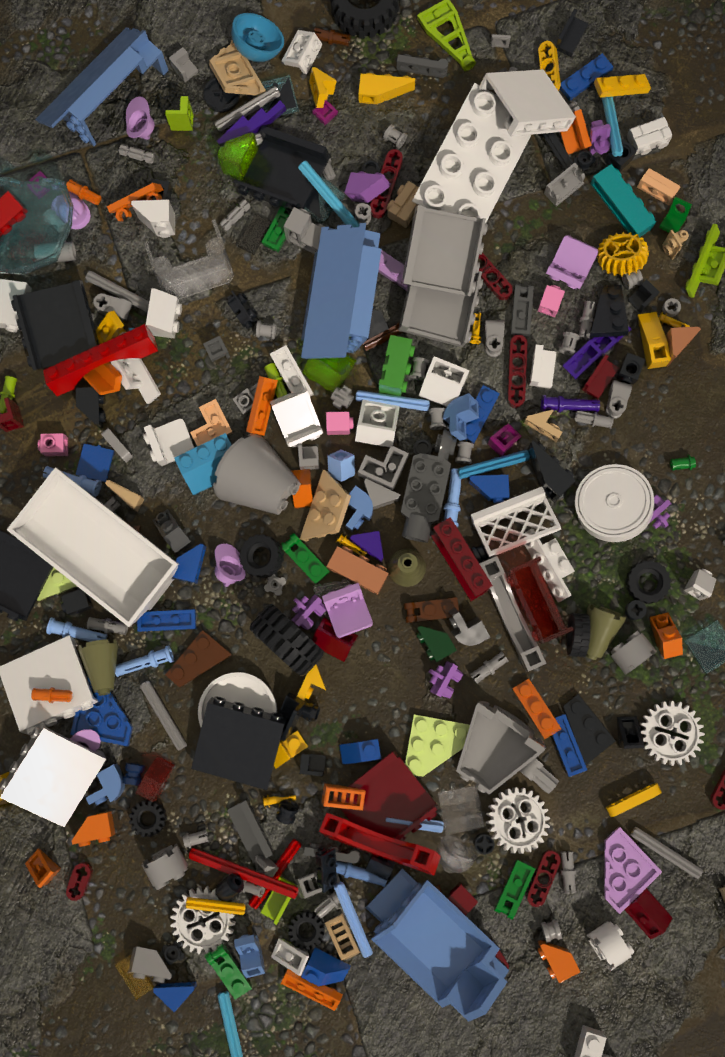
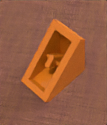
[291,469,313,508]
[25,849,61,888]

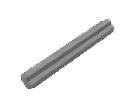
[215,86,280,131]
[85,271,149,312]
[140,681,187,751]
[631,827,703,879]

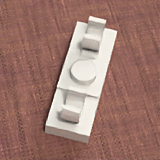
[270,345,314,397]

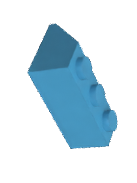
[174,433,232,495]

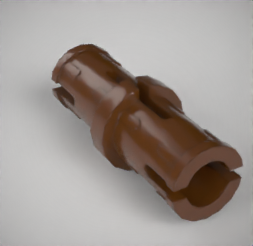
[314,27,351,47]

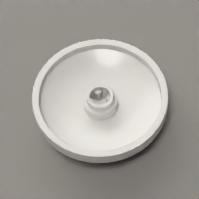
[198,672,277,727]

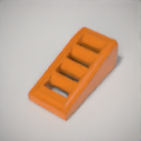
[322,783,366,811]

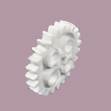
[640,701,705,766]
[486,787,550,854]
[170,886,236,954]

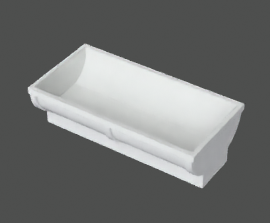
[7,467,179,627]

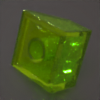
[218,132,258,181]
[302,354,357,392]

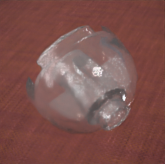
[437,834,478,873]

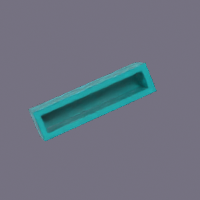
[590,164,656,238]

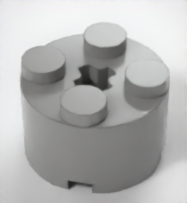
[611,631,657,675]
[141,844,188,890]

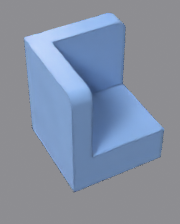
[327,450,355,482]

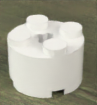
[587,921,634,971]

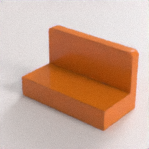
[560,109,592,155]
[83,362,122,395]

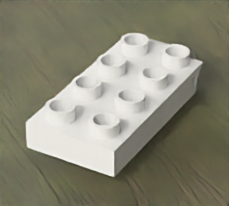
[412,83,531,223]

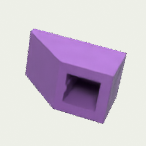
[344,171,390,203]

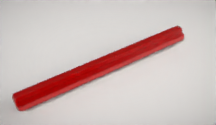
[189,848,299,899]

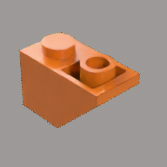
[649,613,683,659]
[72,811,115,847]
[537,940,580,983]

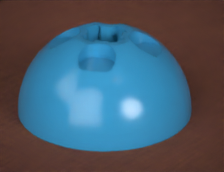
[231,13,284,62]

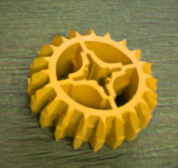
[597,231,649,276]

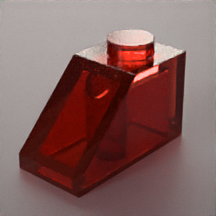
[136,756,175,802]

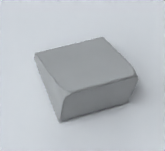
[491,34,511,48]

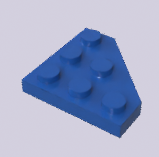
[70,678,133,746]

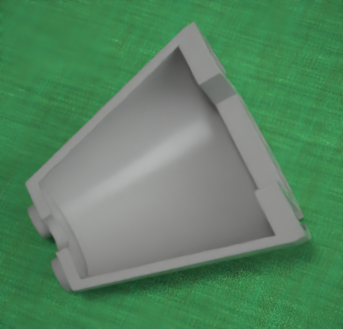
[213,434,301,515]
[456,701,546,794]

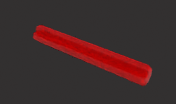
[248,839,301,909]

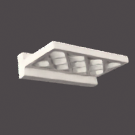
[471,487,561,558]

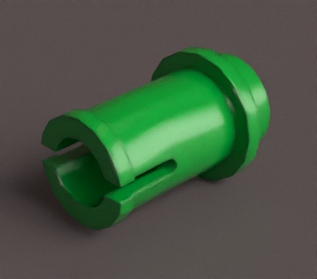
[670,455,696,471]

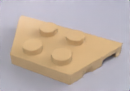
[209,40,266,96]
[300,470,351,541]

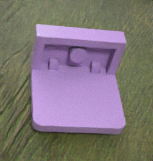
[546,235,598,289]
[322,583,373,638]

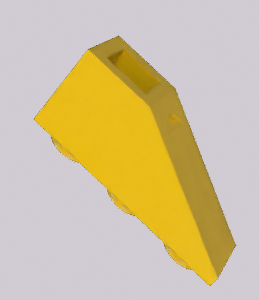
[358,73,415,104]
[637,312,671,369]

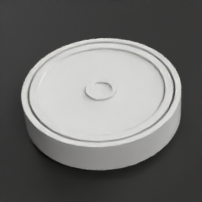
[575,464,654,542]

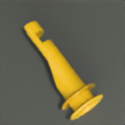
[659,312,690,328]
[469,313,482,344]
[336,533,367,557]
[263,795,297,808]

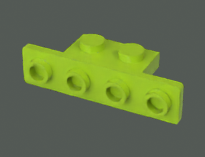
[685,224,725,298]

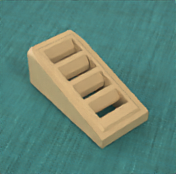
[105,480,144,512]
[325,914,361,961]

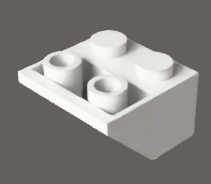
[419,356,469,407]

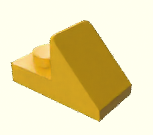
[309,67,336,108]
[96,311,126,344]
[297,664,326,701]
[274,730,308,769]

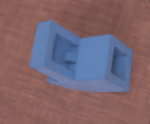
[443,393,479,441]
[346,486,373,532]
[86,763,125,806]
[234,934,265,978]

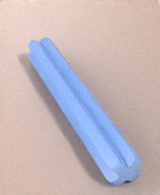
[356,390,430,411]
[334,882,373,958]

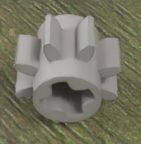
[331,385,354,410]

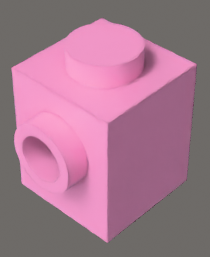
[537,285,565,317]
[326,412,354,435]
[38,433,68,456]

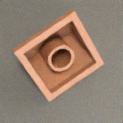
[665,327,701,367]

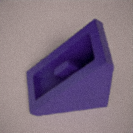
[350,531,383,563]

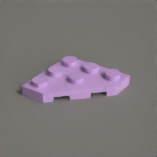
[604,826,662,914]

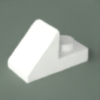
[271,938,309,976]

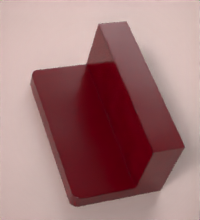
[582,354,619,400]
[0,397,24,432]
[312,618,358,662]
[624,888,672,940]

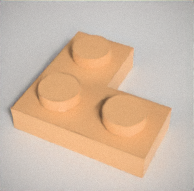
[190,399,233,446]

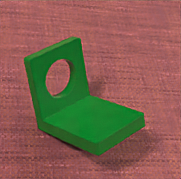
[659,197,692,233]

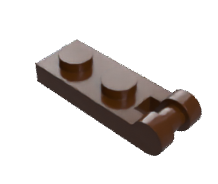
[404,597,459,623]

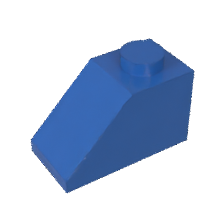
[469,475,509,504]
[173,544,206,584]
[340,738,381,764]
[301,947,351,986]

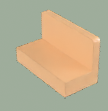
[637,169,680,206]

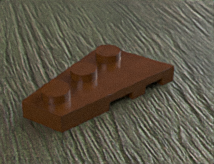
[165,630,232,688]

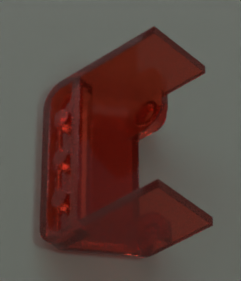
[506,557,574,644]

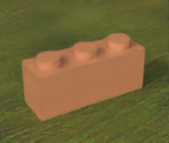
[326,546,389,595]

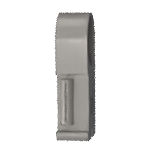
[101,428,133,463]

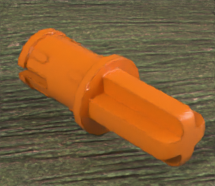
[65,179,101,205]
[31,687,73,703]

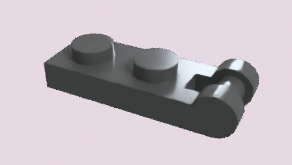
[397,54,448,78]
[510,284,534,336]
[304,842,360,863]

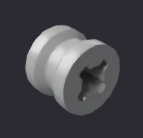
[621,269,643,290]
[541,919,562,943]

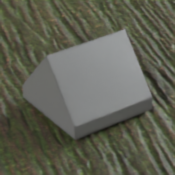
[255,855,279,877]

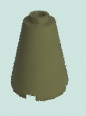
[388,549,426,587]
[586,604,626,660]
[78,639,118,696]

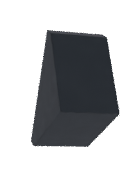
[617,716,644,749]

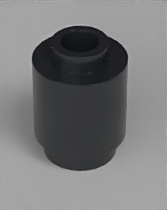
[215,874,244,901]

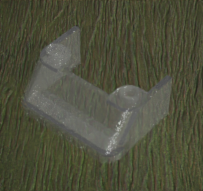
[144,219,234,299]

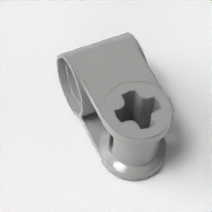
[93,293,132,322]
[485,320,505,357]
[606,380,632,419]

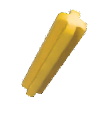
[185,897,246,915]

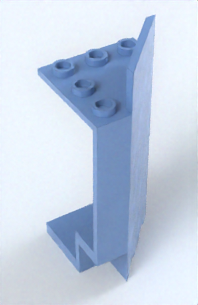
[35,27,169,146]
[301,223,382,359]
[365,869,509,1022]

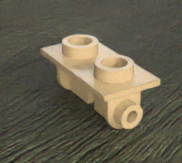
[662,230,689,260]

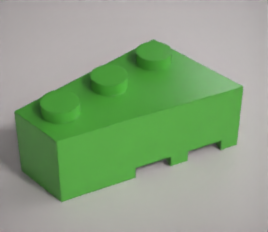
[379,335,415,396]

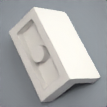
[529,344,556,389]

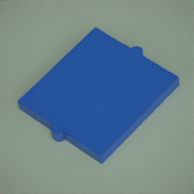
[76,444,114,482]

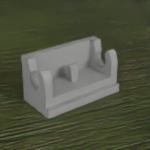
[544,163,585,207]

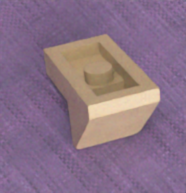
[524,410,563,442]

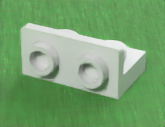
[282,30,322,74]

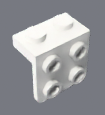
[143,419,195,466]

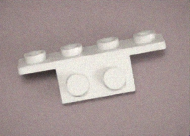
[111,332,161,404]
[521,528,575,602]

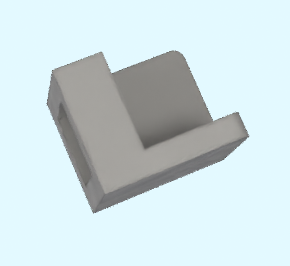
[169,47,198,82]
[298,444,320,470]

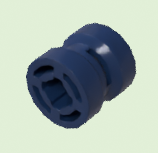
[122,763,145,786]

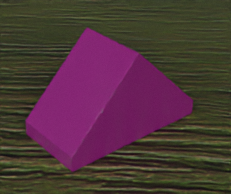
[488,423,522,457]

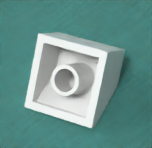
[131,200,175,238]
[146,288,182,338]
[355,400,400,447]

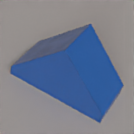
[153,982,197,1012]

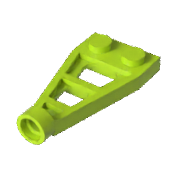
[417,0,476,71]

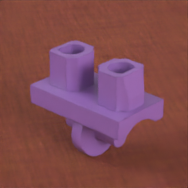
[588,120,611,155]
[650,495,672,529]
[291,594,327,630]
[429,661,463,698]

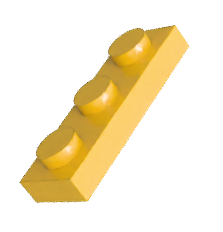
[594,74,651,98]

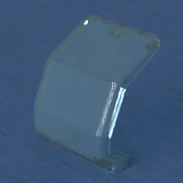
[0,177,73,275]

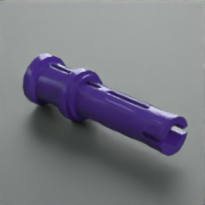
[541,395,600,413]

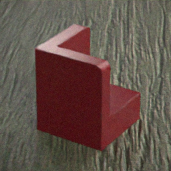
[446,882,478,916]

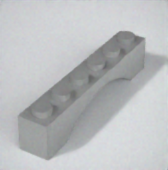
[479,556,546,672]

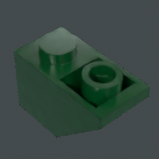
[416,626,457,662]

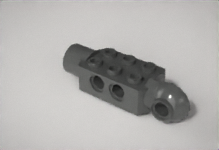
[401,429,457,543]

